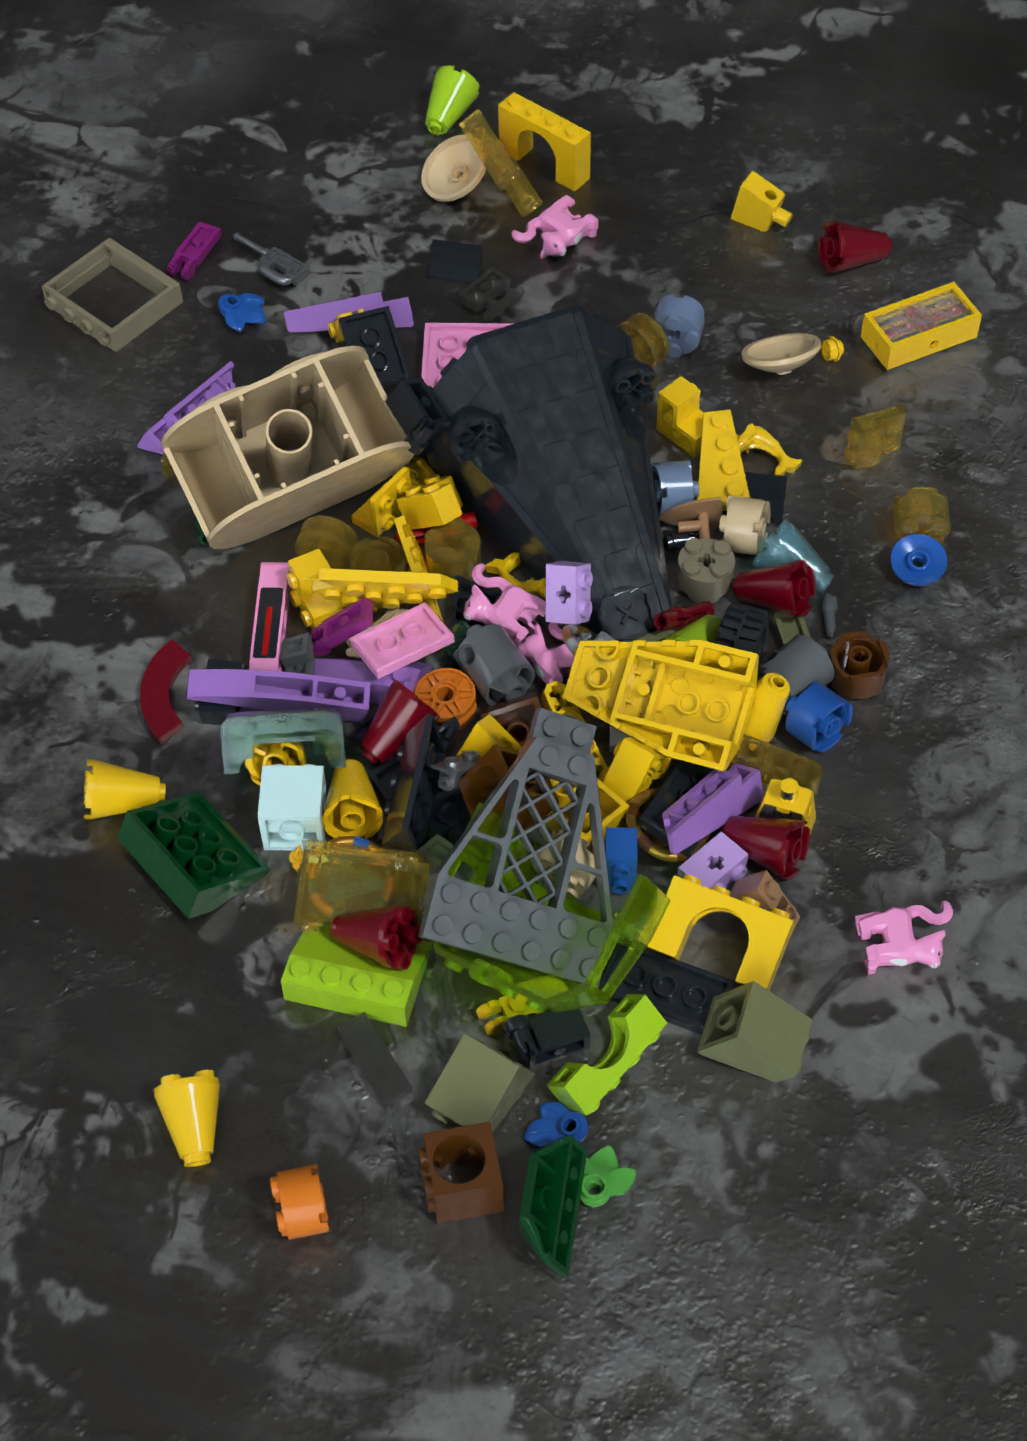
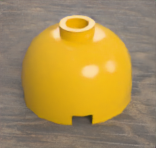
[245,729,307,786]

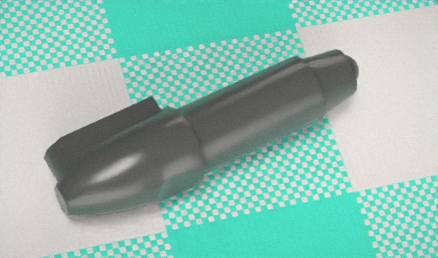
[822,593,838,638]

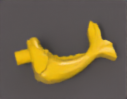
[736,423,803,476]
[485,552,546,600]

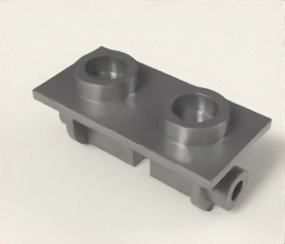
[431,750,482,791]

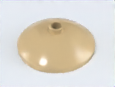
[421,135,488,202]
[742,333,821,375]

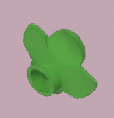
[580,1146,636,1207]

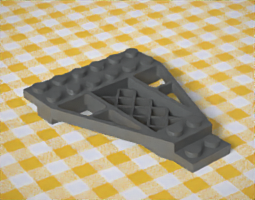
[418,708,613,988]

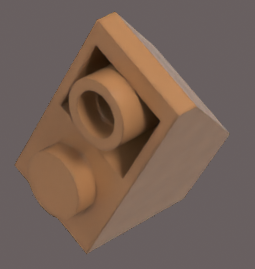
[730,870,800,933]

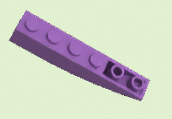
[186,669,371,723]

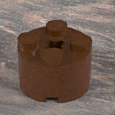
[829,631,890,700]

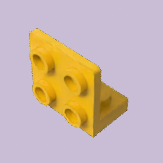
[351,466,411,538]

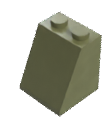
[697,981,812,1083]
[425,1033,535,1133]

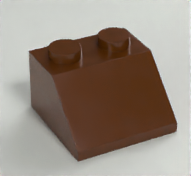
[480,691,541,747]

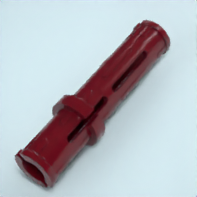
[653,601,715,631]

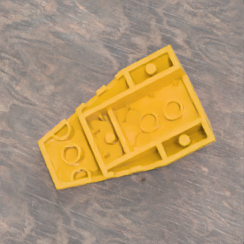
[563,640,759,772]

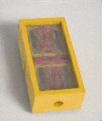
[860,282,982,370]

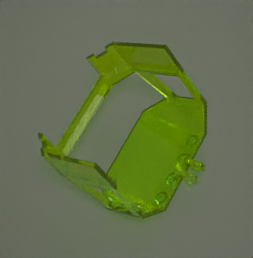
[424,802,671,1013]

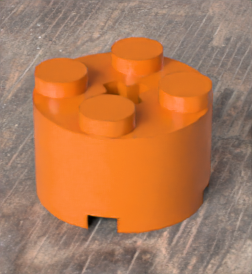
[270,1163,330,1240]

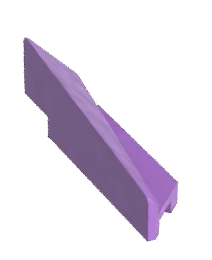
[284,292,414,333]
[137,361,235,454]
[662,763,763,855]

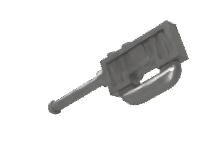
[233,232,310,285]

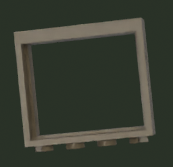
[42,237,183,352]

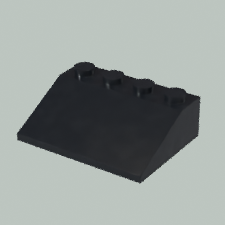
[378,714,446,861]

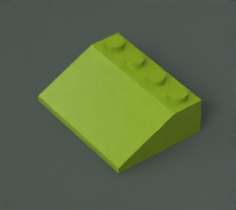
[281,916,433,1027]

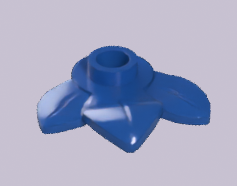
[218,293,266,332]
[523,1102,589,1147]

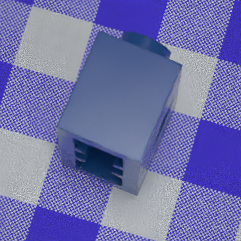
[605,827,638,895]

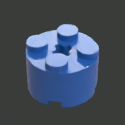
[785,681,853,753]

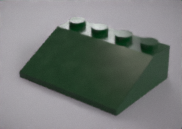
[117,791,270,919]

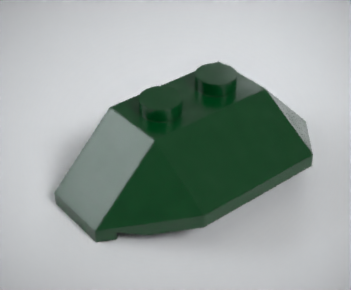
[520,1135,587,1277]

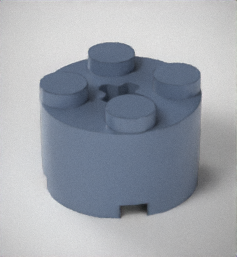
[648,294,705,358]
[651,460,699,516]

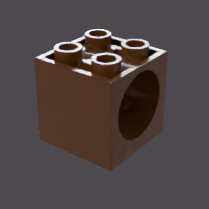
[458,745,559,840]
[418,1121,504,1224]

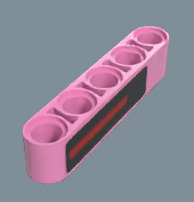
[249,562,291,672]

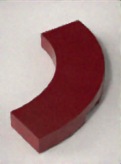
[140,639,192,744]

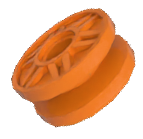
[414,668,477,731]

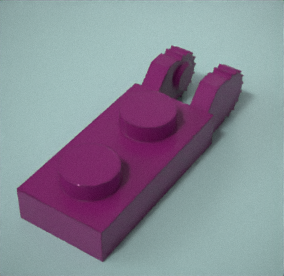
[167,222,222,280]
[310,597,373,657]

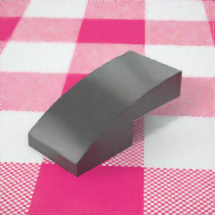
[280,632,315,675]

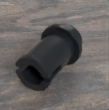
[663,531,699,554]

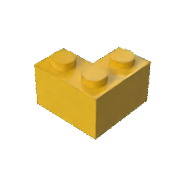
[656,376,704,458]
[396,474,463,530]
[286,549,345,630]
[601,737,673,804]

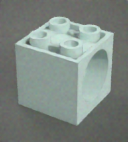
[258,764,327,850]

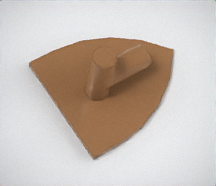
[659,497,723,539]

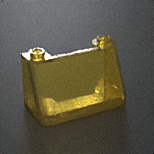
[293,840,430,931]

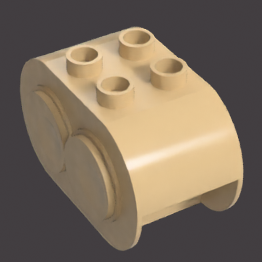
[161,346,414,549]

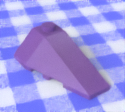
[314,658,432,704]

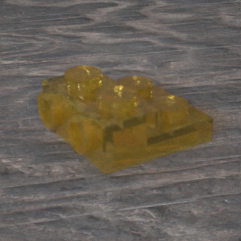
[845,405,907,470]

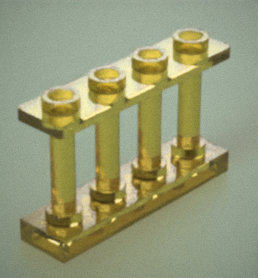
[459,109,543,217]

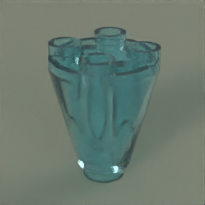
[752,519,835,594]

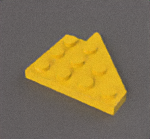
[312,568,458,613]

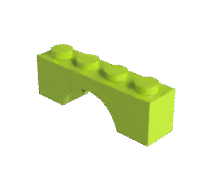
[547,994,667,1116]

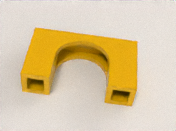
[498,92,591,191]
[646,874,795,991]

